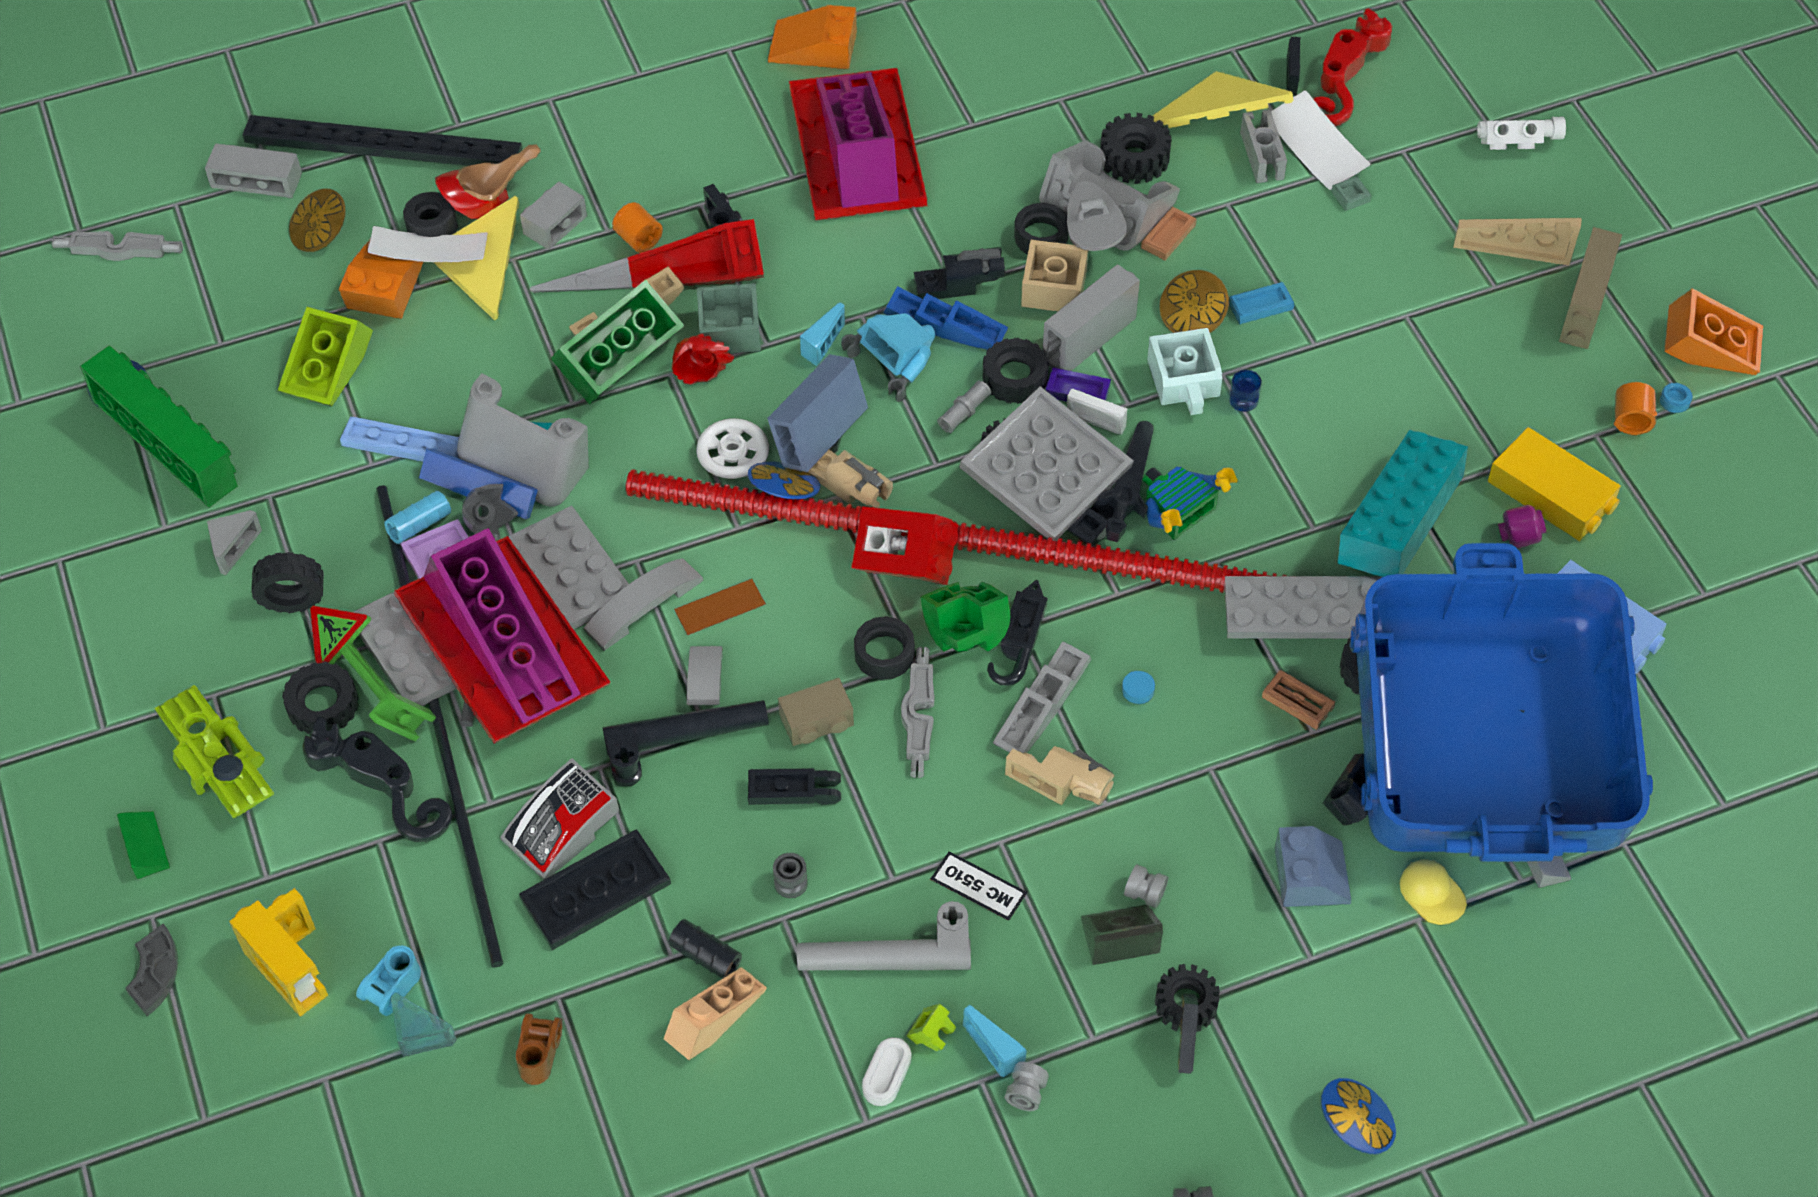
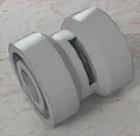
[1124,864,1169,908]
[1005,1062,1049,1111]

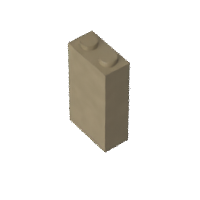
[1559,227,1622,349]

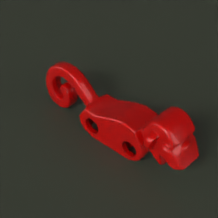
[1312,8,1392,126]

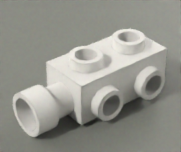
[1477,117,1566,149]

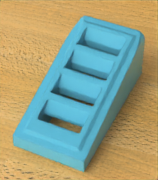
[800,302,845,366]
[963,1005,1026,1077]

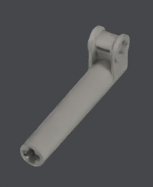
[797,901,971,971]

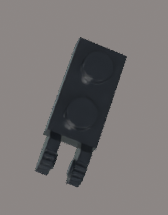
[748,768,841,805]

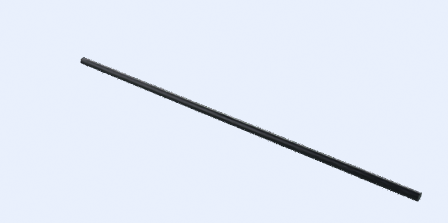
[376,485,504,968]

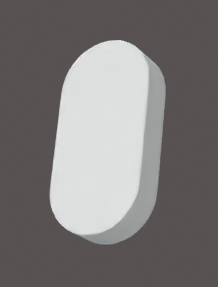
[862,1038,911,1106]

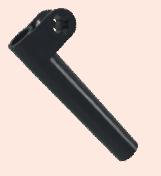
[602,700,769,786]

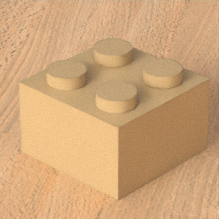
[1021,240,1088,311]

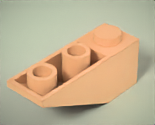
[664,967,767,1060]

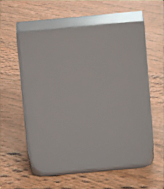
[1527,856,1571,888]

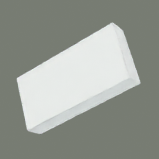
[1067,389,1127,435]

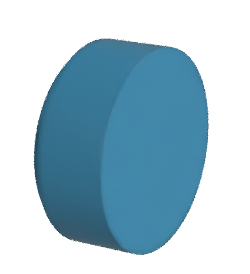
[1660,383,1693,413]
[1122,671,1155,704]

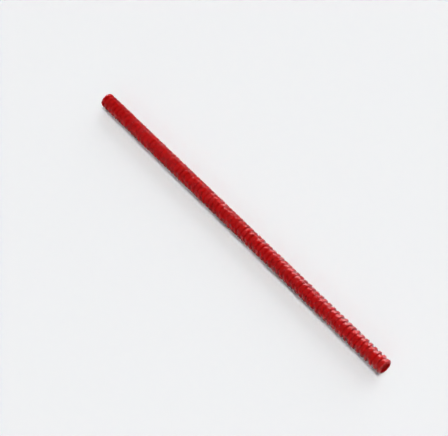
[625,469,1287,593]

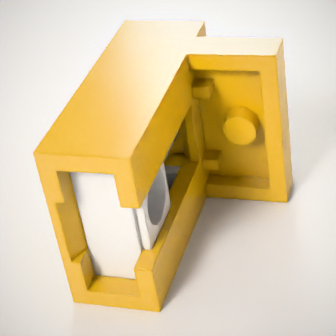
[229,888,328,1017]

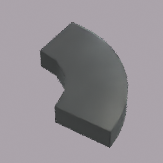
[125,923,178,1017]

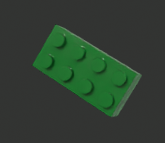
[550,280,684,405]

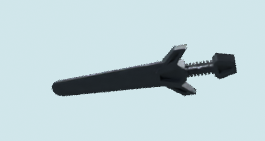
[1096,421,1154,542]

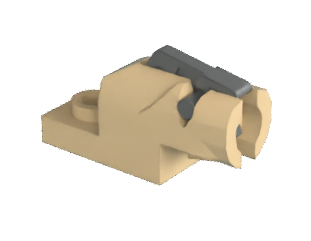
[808,450,893,508]
[1005,746,1114,805]

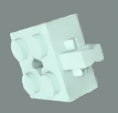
[1147,328,1222,415]

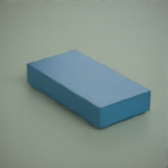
[1229,282,1294,324]

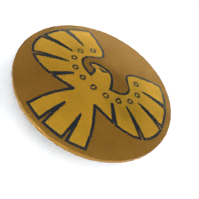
[289,188,346,252]
[1160,270,1229,333]

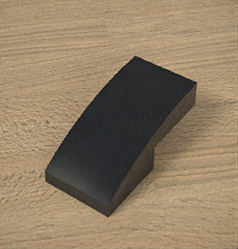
[1067,501,1132,546]

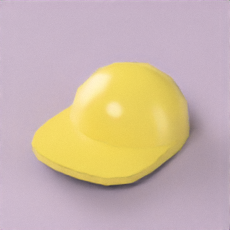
[1400,859,1467,925]

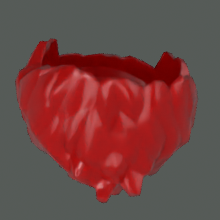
[671,333,734,385]

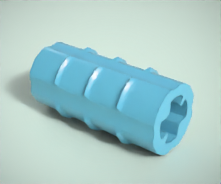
[384,491,451,544]

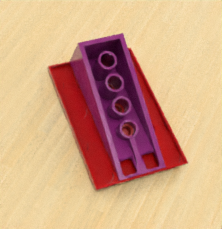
[789,68,928,220]
[394,528,611,744]

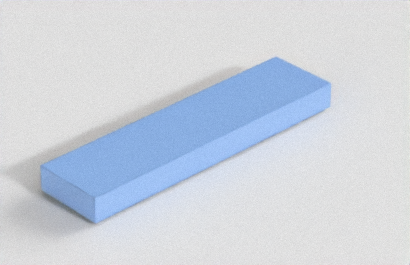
[340,416,459,462]

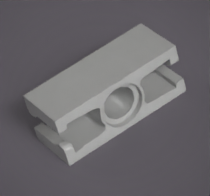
[1240,110,1287,183]

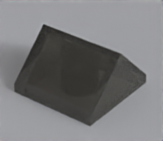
[1081,904,1163,965]

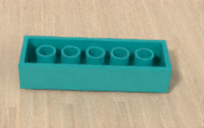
[1338,430,1468,577]

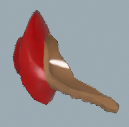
[435,144,541,219]

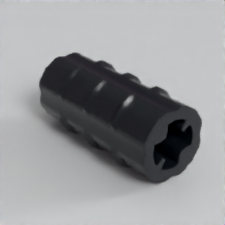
[668,919,742,979]

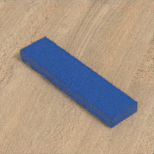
[419,448,538,519]

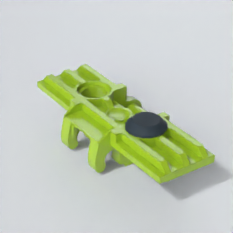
[154,685,274,819]

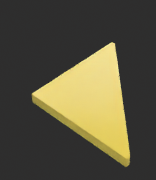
[1153,71,1294,128]
[433,196,519,320]

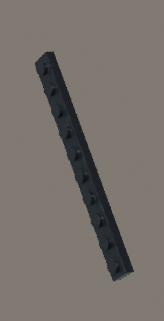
[242,115,523,166]

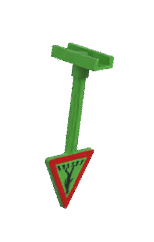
[310,606,436,742]

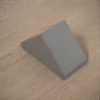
[207,510,262,575]

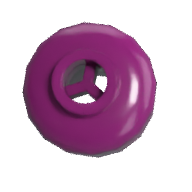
[1497,505,1547,549]

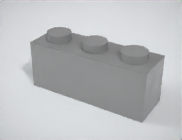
[205,143,302,198]

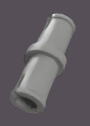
[937,380,991,433]

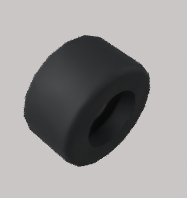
[403,191,458,237]

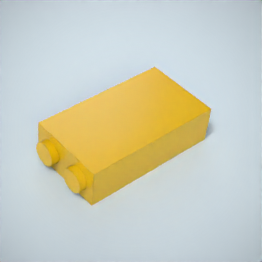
[1487,427,1621,541]

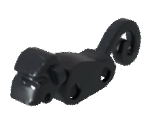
[302,716,452,843]

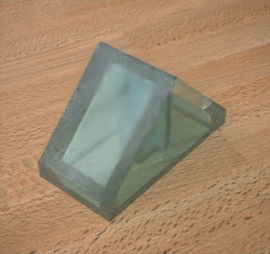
[391,993,457,1057]

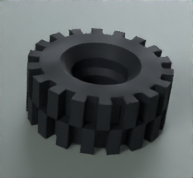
[1100,113,1172,184]

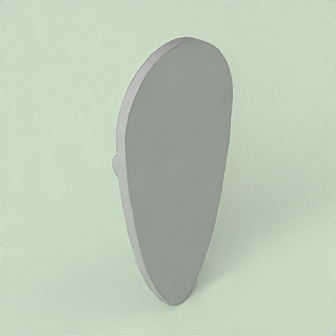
[1067,181,1127,251]

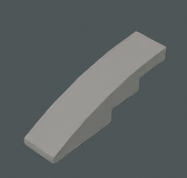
[993,641,1091,753]

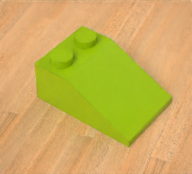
[278,306,373,406]

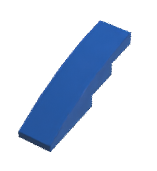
[884,286,1008,350]

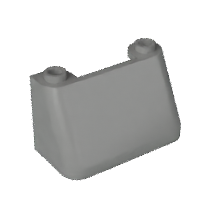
[1040,140,1180,251]
[457,373,589,507]

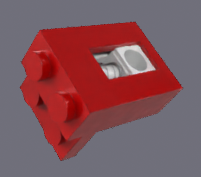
[851,506,958,585]

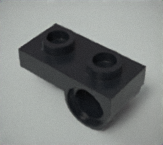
[703,184,743,229]
[1323,753,1368,825]

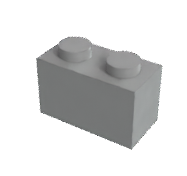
[520,181,587,250]

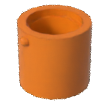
[612,202,663,253]
[1614,382,1657,435]

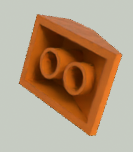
[768,5,857,69]
[339,238,423,319]
[1665,288,1763,375]

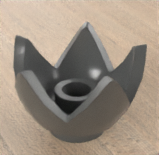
[462,484,518,539]

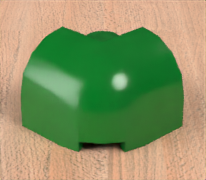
[920,582,1010,652]

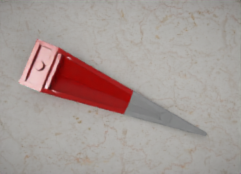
[529,219,764,293]

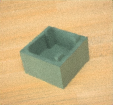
[697,283,761,354]

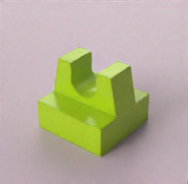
[906,1003,956,1051]

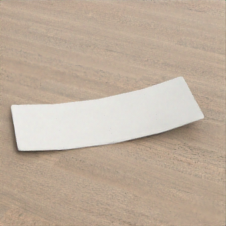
[1271,90,1371,190]
[368,226,488,262]

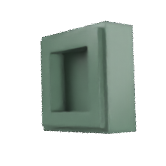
[1331,176,1371,211]

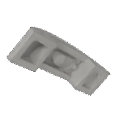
[584,558,703,651]

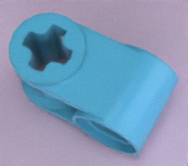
[356,946,421,1016]

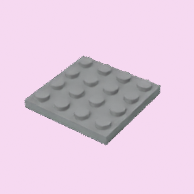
[959,387,1134,541]

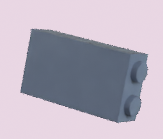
[767,354,868,472]

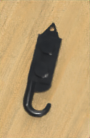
[987,580,1048,686]

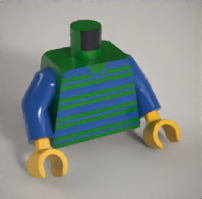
[1142,467,1238,540]

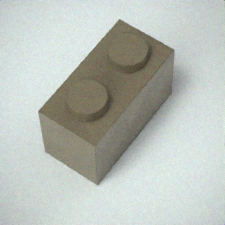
[778,678,854,746]

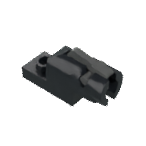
[914,247,1005,299]

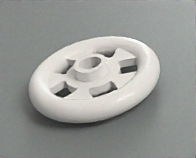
[696,418,769,479]

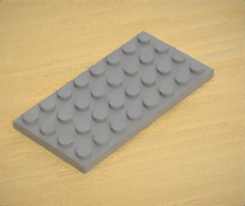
[353,505,629,706]

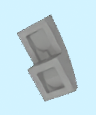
[687,646,723,705]

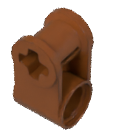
[516,1013,563,1085]

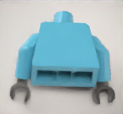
[841,313,935,402]

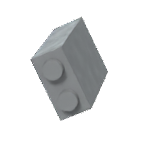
[1043,264,1140,371]

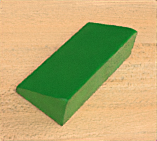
[117,811,170,879]

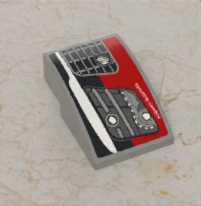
[500,758,619,880]

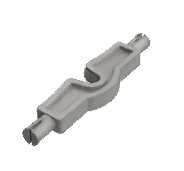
[52,231,183,261]
[901,647,935,778]

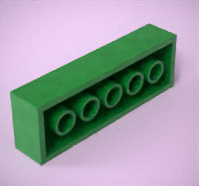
[80,345,238,508]

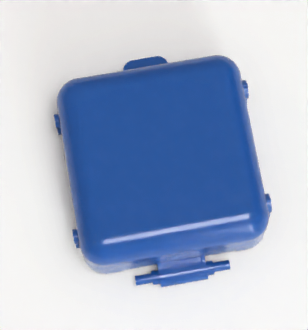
[1350,543,1653,862]

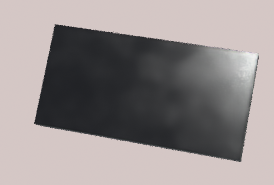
[519,829,671,951]

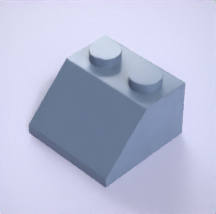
[1274,826,1351,907]

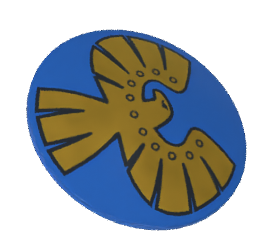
[747,461,820,499]
[1321,1078,1396,1154]

